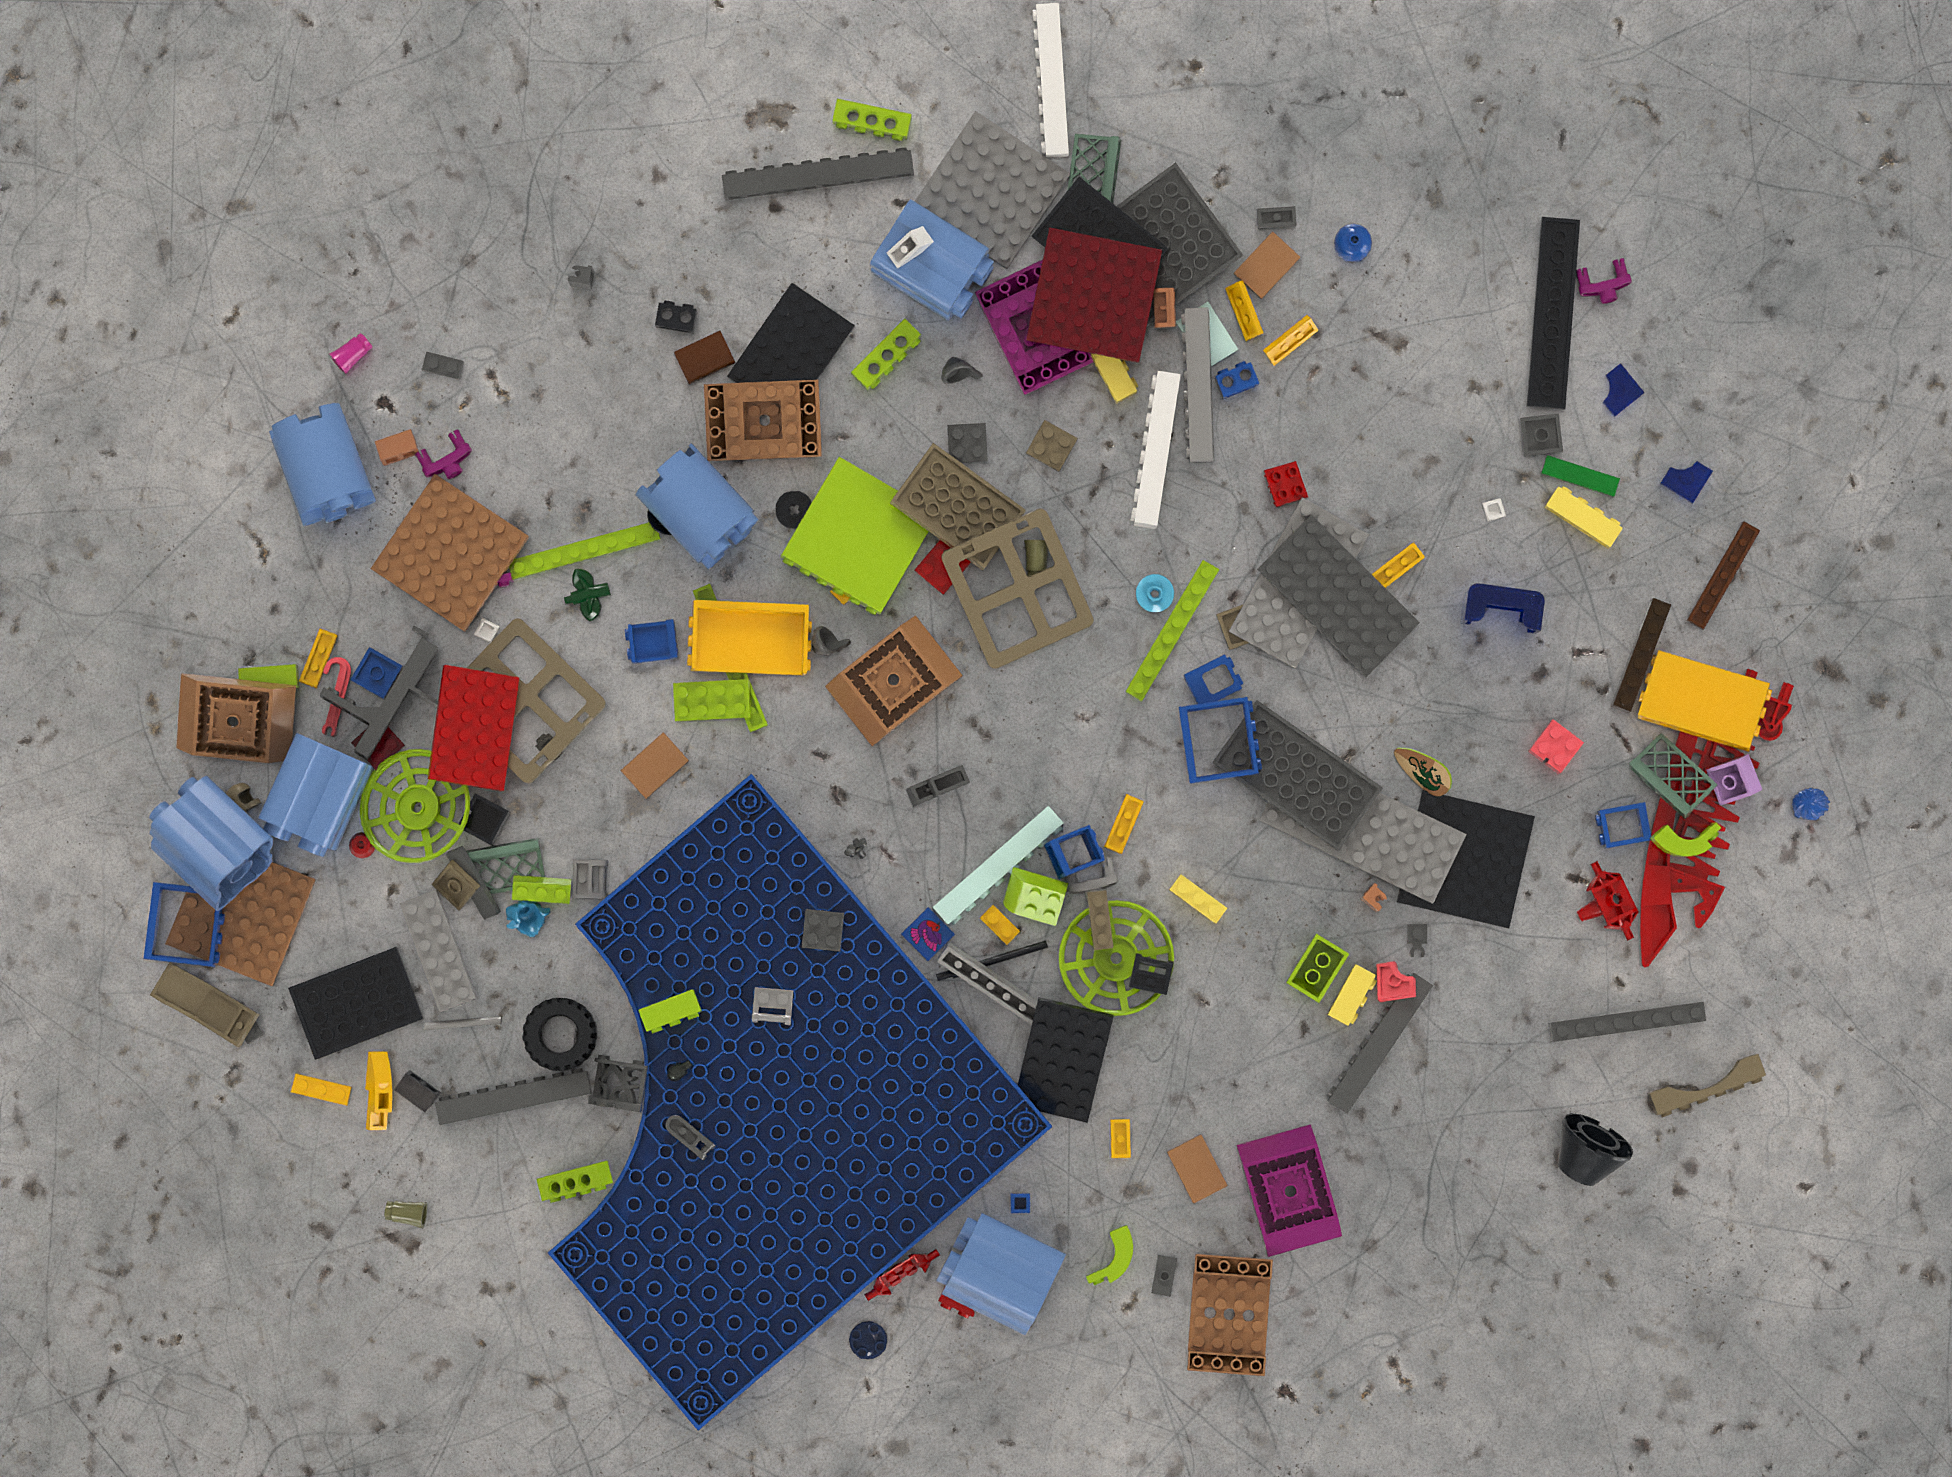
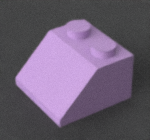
[1706,754,1762,806]

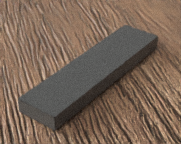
[446,846,501,920]

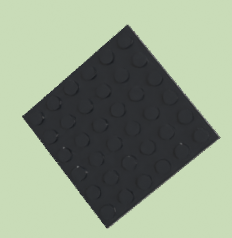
[1396,790,1535,929]

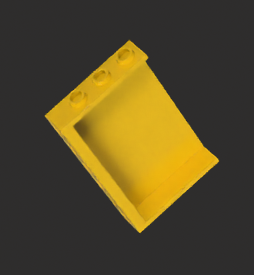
[687,600,812,676]
[1638,650,1772,752]

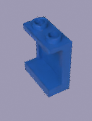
[625,619,679,664]

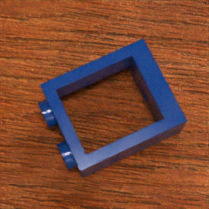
[1595,802,1651,849]
[1044,825,1105,880]

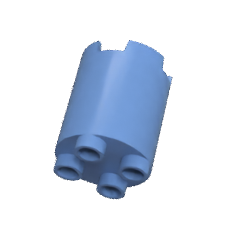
[269,403,376,526]
[635,443,759,569]

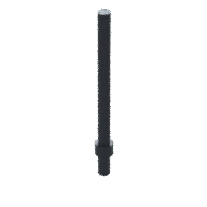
[936,940,1048,981]

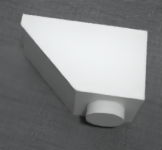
[887,226,934,268]

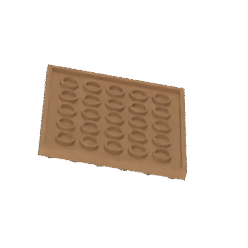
[370,474,529,632]
[165,862,316,986]

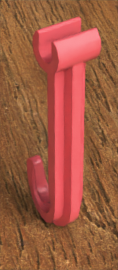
[322,657,351,737]

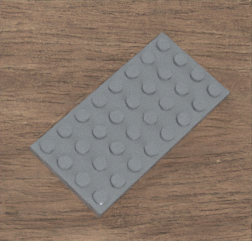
[1228,498,1369,669]

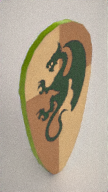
[1394,748,1452,796]

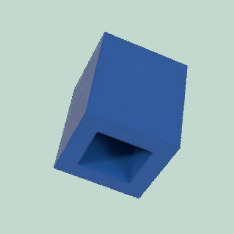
[1010,1193,1030,1213]

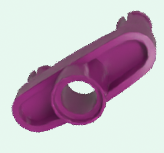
[1576,258,1632,304]
[415,429,472,479]

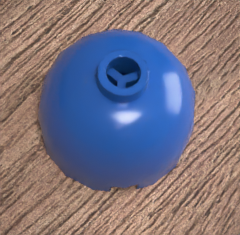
[1334,223,1372,262]

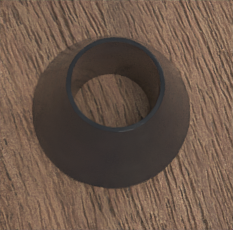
[1558,1113,1633,1186]

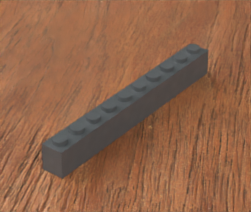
[722,148,914,201]

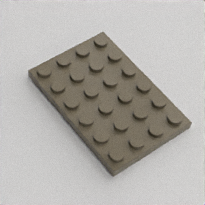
[890,443,1026,571]

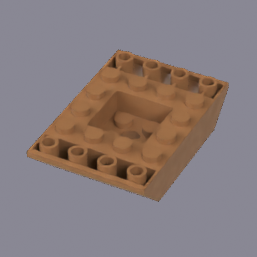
[704,380,822,461]
[825,616,963,746]
[176,673,296,763]

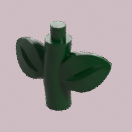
[564,569,611,621]

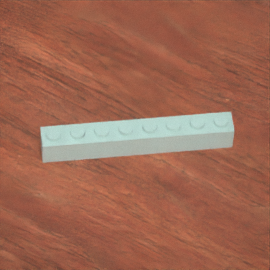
[933,806,1063,925]

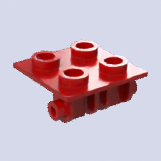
[1264,461,1308,507]

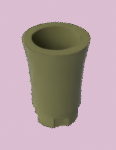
[1024,540,1049,576]
[384,1201,427,1229]

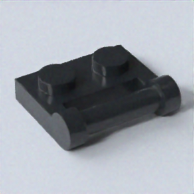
[1129,953,1174,995]

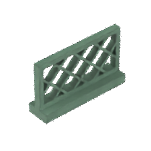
[1067,133,1122,203]
[1629,733,1717,819]
[466,838,545,894]

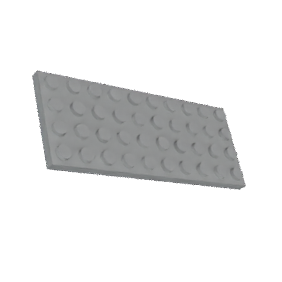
[1259,793,1467,904]

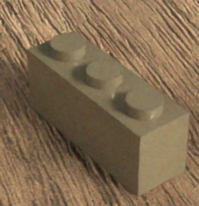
[1087,890,1113,950]

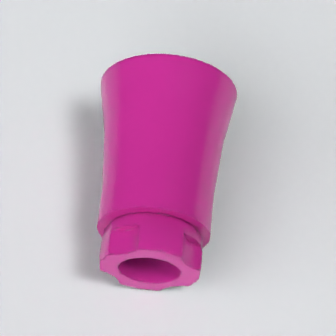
[329,333,372,375]

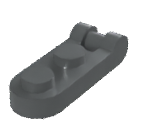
[666,1115,716,1161]

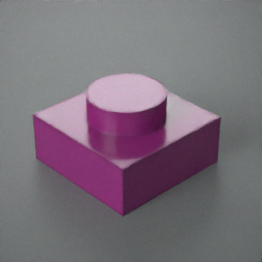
[497,572,514,588]

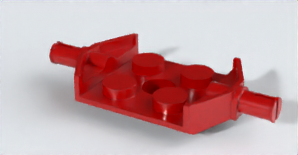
[1586,861,1639,941]
[864,1249,940,1301]

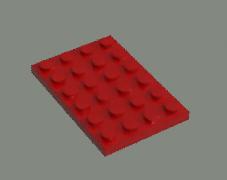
[427,665,519,791]

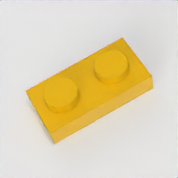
[980,905,1020,945]
[1110,1119,1131,1158]

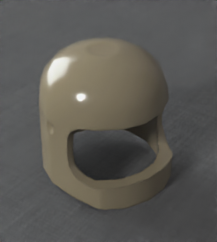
[226,783,262,812]

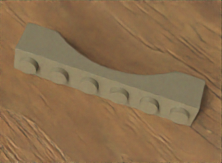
[1647,1054,1766,1117]

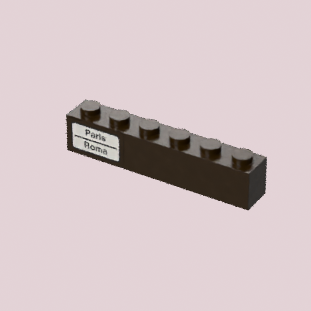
[1610,598,1671,713]

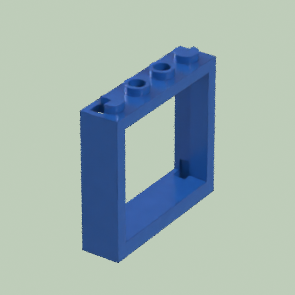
[1179,697,1262,784]
[143,882,225,967]

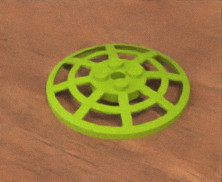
[360,749,470,863]
[1059,900,1174,1016]

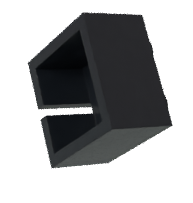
[459,793,511,846]

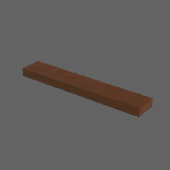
[1686,521,1760,630]

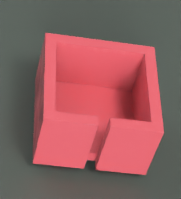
[1528,719,1584,774]

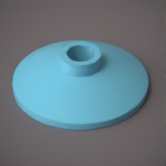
[1136,574,1174,612]

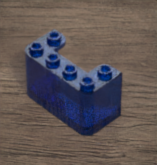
[1460,583,1545,634]

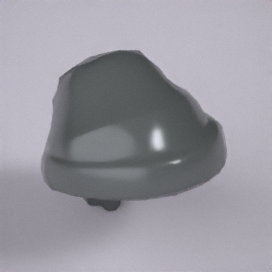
[941,357,983,384]
[811,626,851,656]

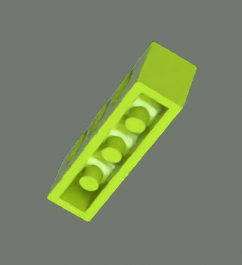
[832,99,912,141]
[851,318,921,391]
[536,1161,613,1203]

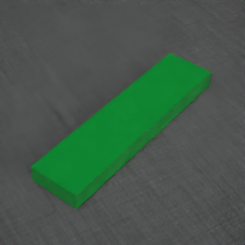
[1541,455,1620,497]

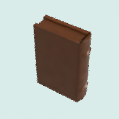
[674,331,736,385]

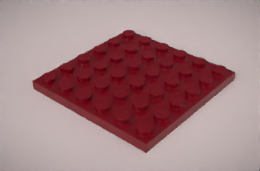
[1026,227,1162,363]

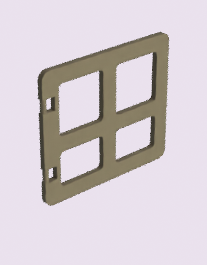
[941,508,1094,669]
[467,618,606,783]

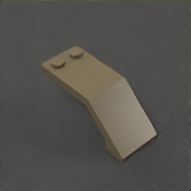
[150,962,260,1048]

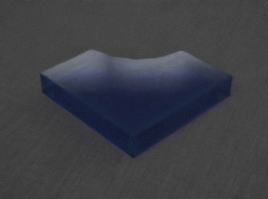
[1602,363,1645,417]
[1660,461,1713,504]

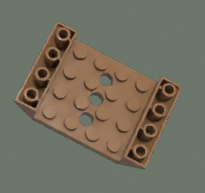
[1187,1254,1273,1376]

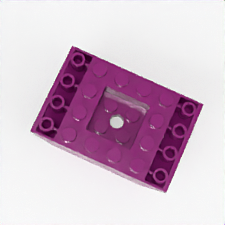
[975,260,1094,395]
[1236,1124,1342,1257]

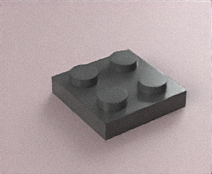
[1520,414,1563,456]
[947,423,988,463]
[802,909,844,952]

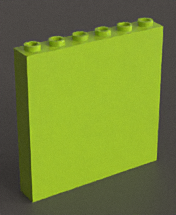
[781,457,929,615]

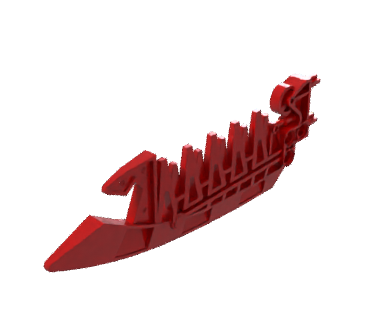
[1640,669,1794,968]

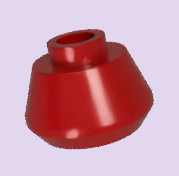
[349,832,375,858]

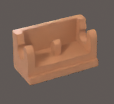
[1154,288,1176,328]
[375,429,420,466]
[1360,883,1387,912]

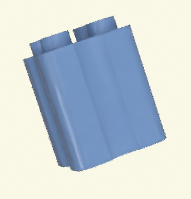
[870,199,994,321]
[258,733,373,857]
[149,776,273,911]
[936,1213,1066,1335]

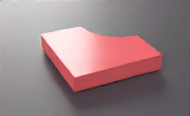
[1376,961,1416,1002]

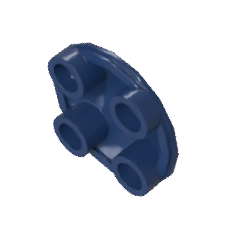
[849,1321,887,1359]

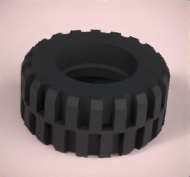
[522,998,597,1071]

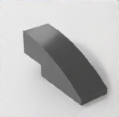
[906,765,970,807]

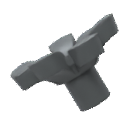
[844,838,867,859]

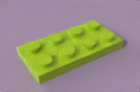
[673,679,751,721]

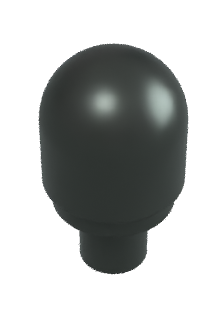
[667,1059,693,1081]

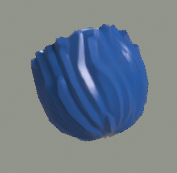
[1792,788,1830,820]

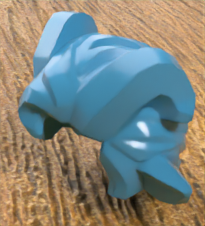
[506,900,551,937]

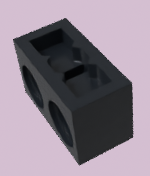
[655,300,697,334]

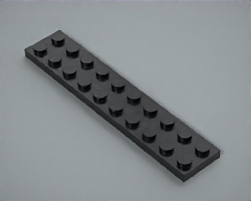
[1526,217,1580,410]

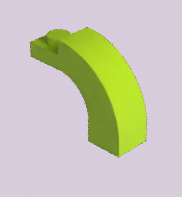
[1650,822,1721,857]
[1086,1225,1133,1285]

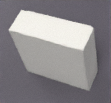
[1482,498,1506,522]
[474,618,500,643]

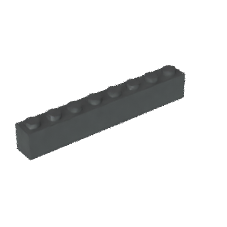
[1327,973,1433,1114]
[1548,1002,1706,1042]
[435,1068,592,1125]

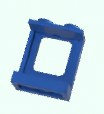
[1183,654,1243,704]

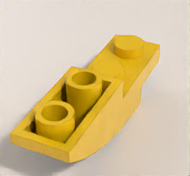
[365,1051,392,1130]

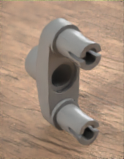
[1065,857,1119,902]

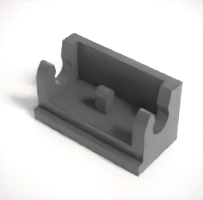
[568,265,595,290]

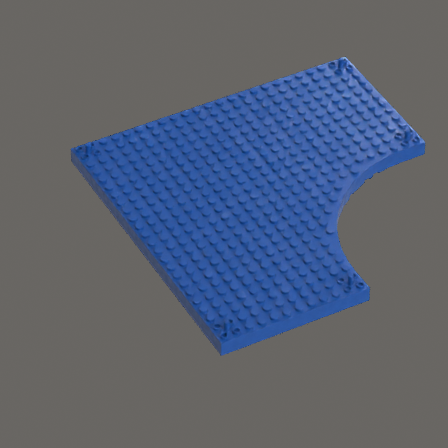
[548,774,1052,1431]

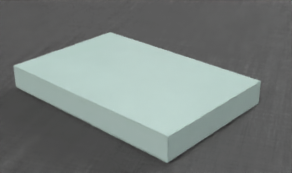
[1176,302,1238,367]

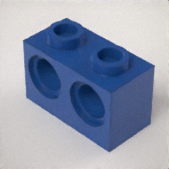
[1214,361,1259,399]

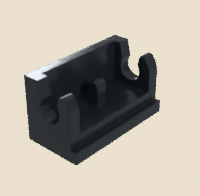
[394,1070,441,1112]

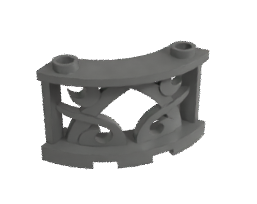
[588,1054,648,1112]

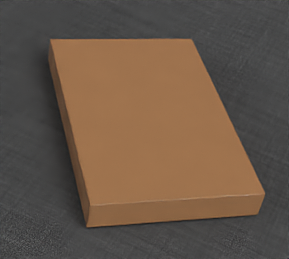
[1233,231,1301,299]
[620,732,689,799]
[1167,1134,1228,1204]

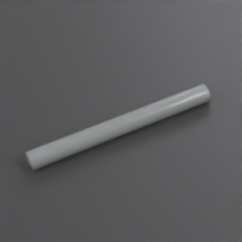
[424,1016,502,1030]

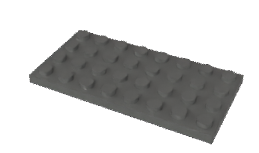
[1257,515,1420,677]
[1213,700,1383,851]

